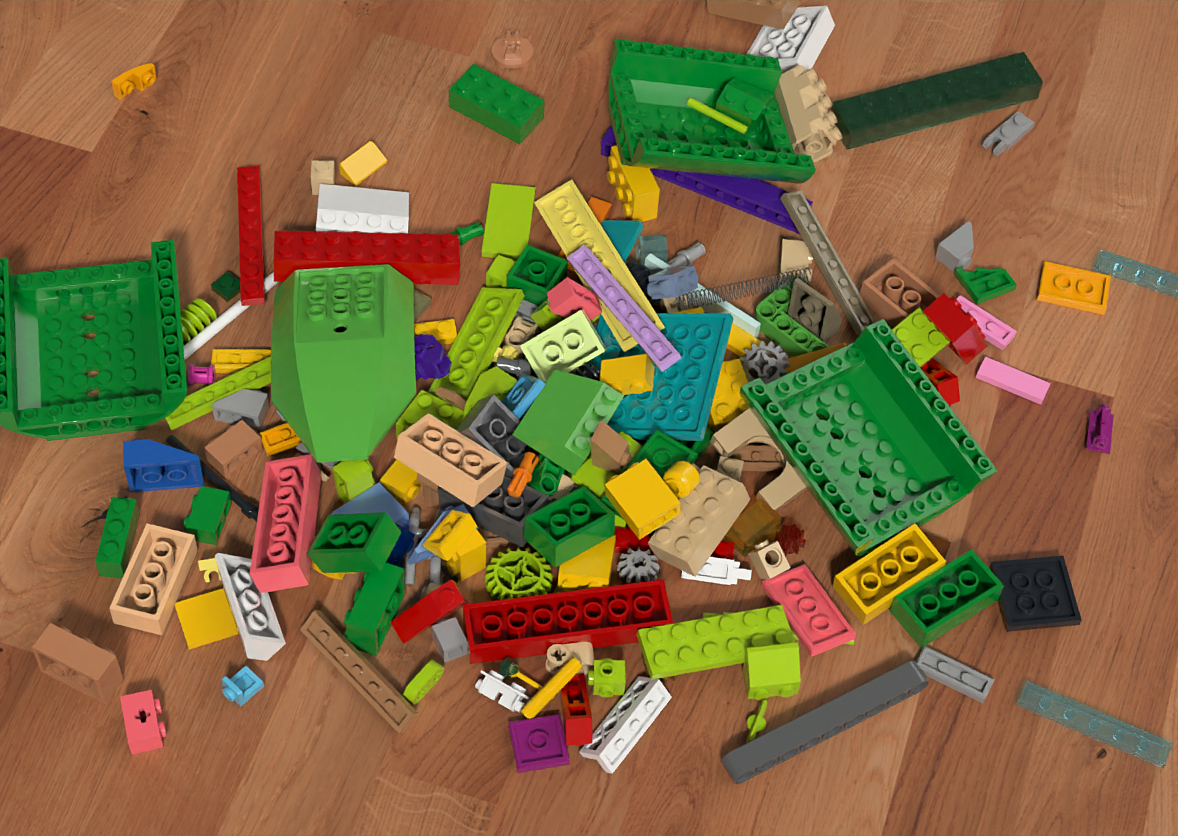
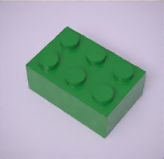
[524,486,615,568]
[307,512,401,573]
[344,563,406,657]

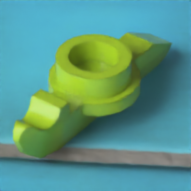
[746,699,768,744]

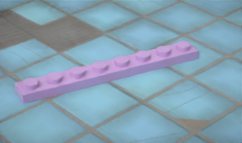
[567,245,681,372]

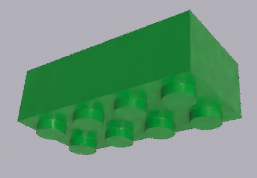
[449,64,545,144]
[890,549,1004,648]

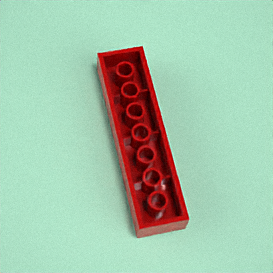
[274,230,460,285]
[463,579,673,664]

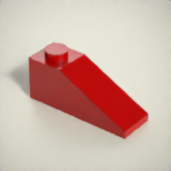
[921,359,960,407]
[390,580,468,644]
[560,673,592,746]

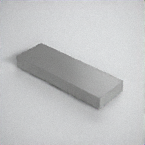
[916,646,994,703]

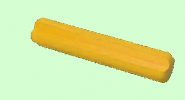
[521,657,583,719]

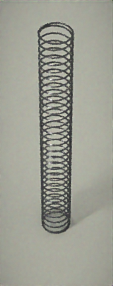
[676,267,812,311]

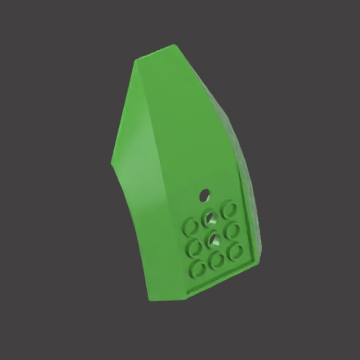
[271,264,416,463]

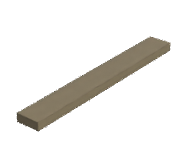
[780,190,875,337]

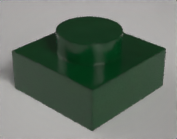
[211,271,240,302]

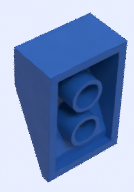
[123,439,204,493]

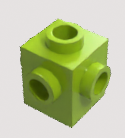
[588,658,626,698]

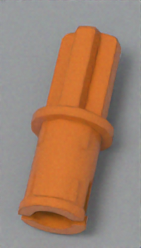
[507,452,539,498]

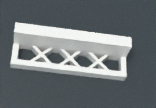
[579,676,672,774]

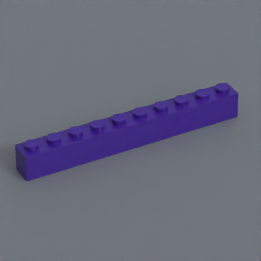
[601,125,813,234]

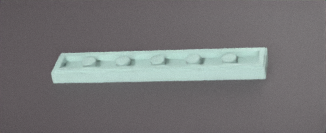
[644,254,761,338]

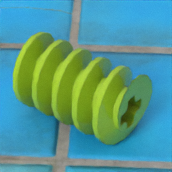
[180,298,217,346]

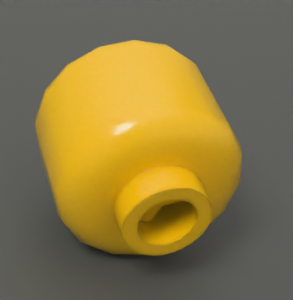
[663,461,700,498]

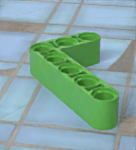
[755,276,829,357]

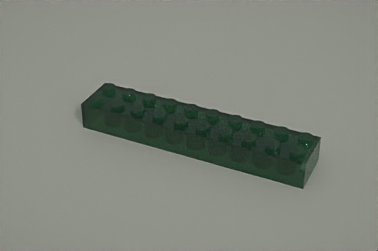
[831,52,1043,150]

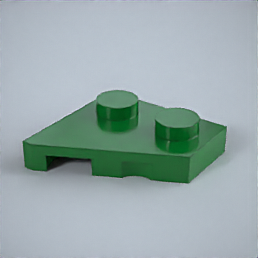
[954,267,1017,305]

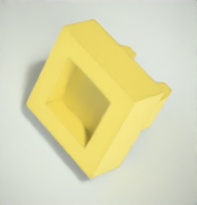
[198,558,221,582]

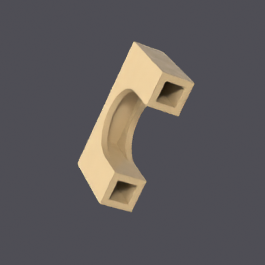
[710,409,807,517]

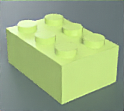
[520,309,607,383]

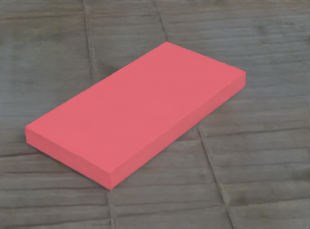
[761,564,856,657]

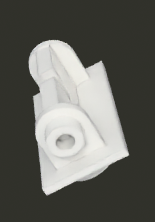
[475,670,530,713]

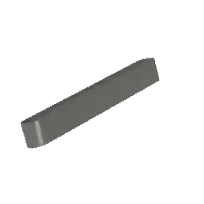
[721,661,929,784]

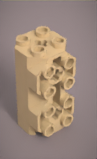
[774,65,842,162]

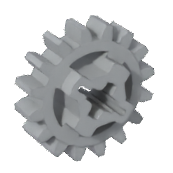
[740,341,790,385]

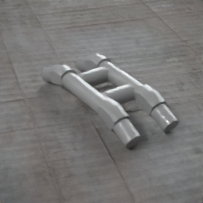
[405,508,443,585]

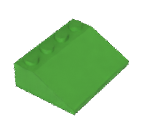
[512,369,624,475]

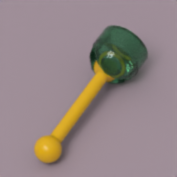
[497,656,556,699]

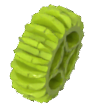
[485,546,553,601]

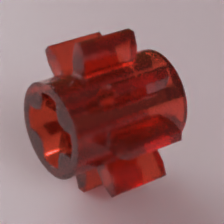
[775,524,806,555]

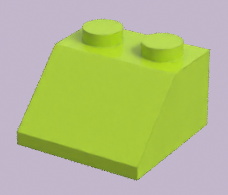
[742,642,801,700]

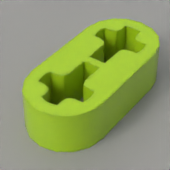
[403,660,444,704]

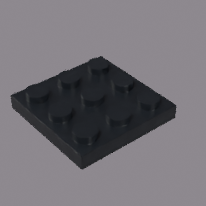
[990,556,1082,632]

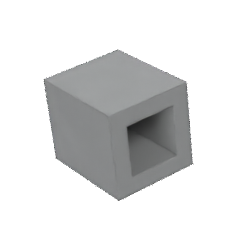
[432,617,468,663]

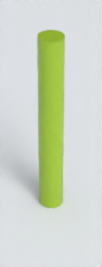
[686,97,748,135]

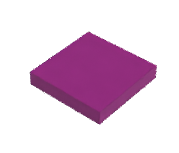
[508,714,569,773]

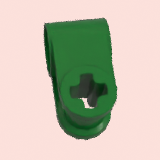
[527,453,565,497]

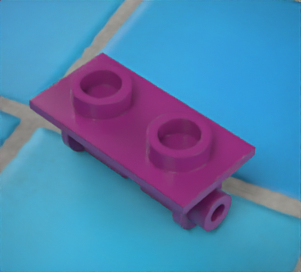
[1086,404,1114,454]

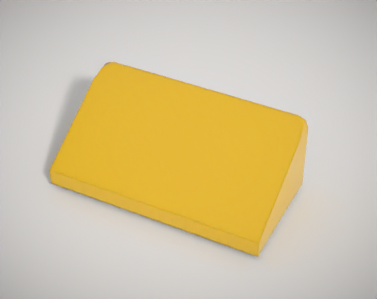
[340,141,387,186]
[422,510,477,561]

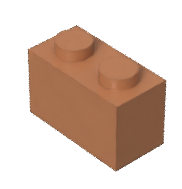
[204,420,263,478]

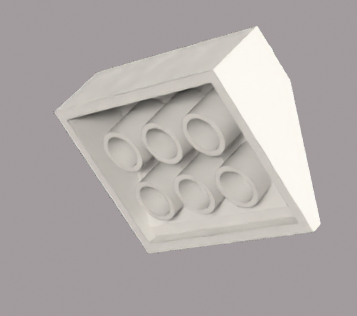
[747,6,835,74]
[316,184,409,234]

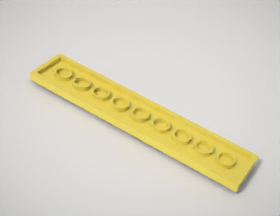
[534,179,665,352]

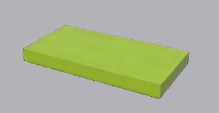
[481,183,536,260]

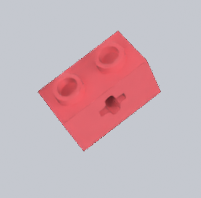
[547,277,603,321]
[120,690,167,755]

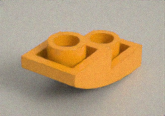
[111,63,157,100]

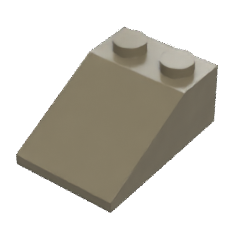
[788,278,842,344]

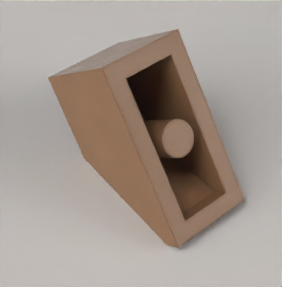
[590,421,631,475]

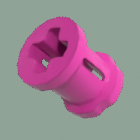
[188,364,215,385]

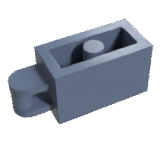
[647,265,698,299]

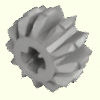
[617,546,660,584]

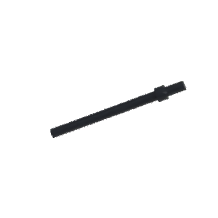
[166,435,259,522]

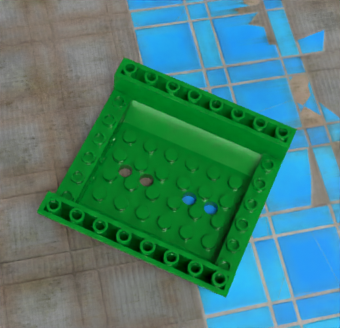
[608,39,816,184]
[0,240,187,441]
[739,319,998,556]

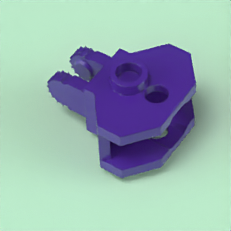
[414,334,452,381]

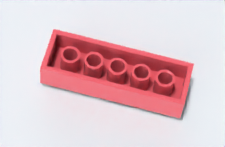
[250,454,322,593]

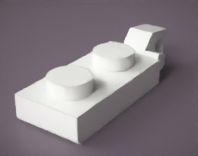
[681,557,752,585]

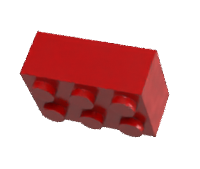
[923,293,987,365]

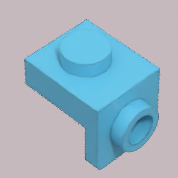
[221,666,264,706]

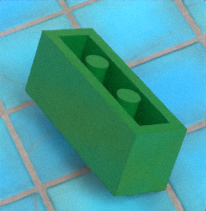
[96,497,140,578]

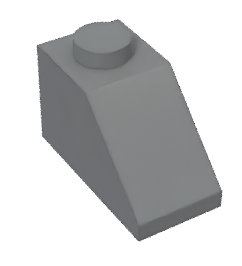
[935,221,974,273]
[212,389,269,430]

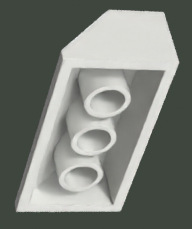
[215,553,286,661]

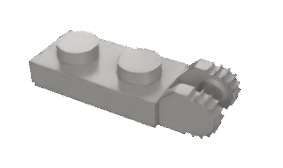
[982,111,1035,156]

